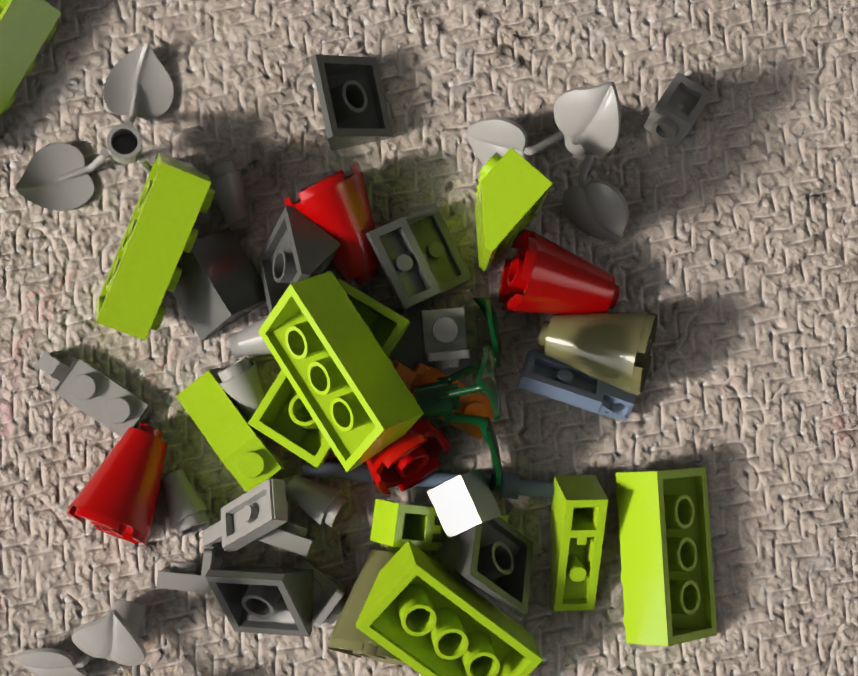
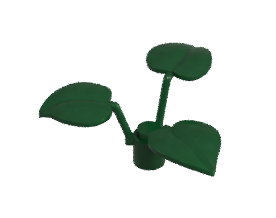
[414,297,502,492]

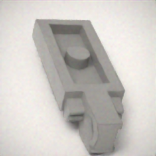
[35,351,151,437]
[203,478,288,552]

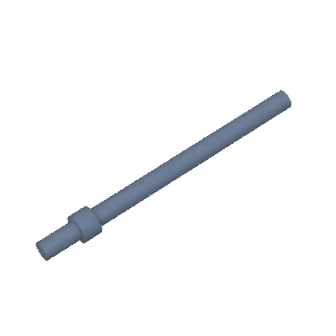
[302,460,553,499]

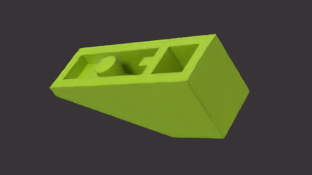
[176,370,287,492]
[550,475,608,611]
[370,498,509,551]

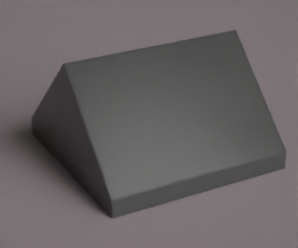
[310,54,393,151]
[258,206,341,314]
[172,227,267,341]
[436,517,534,617]
[205,565,313,637]

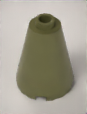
[539,312,658,395]
[328,544,408,666]

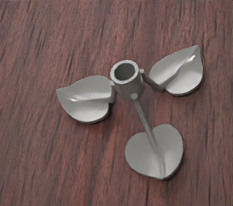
[16,44,212,225]
[466,82,629,241]
[15,600,146,676]

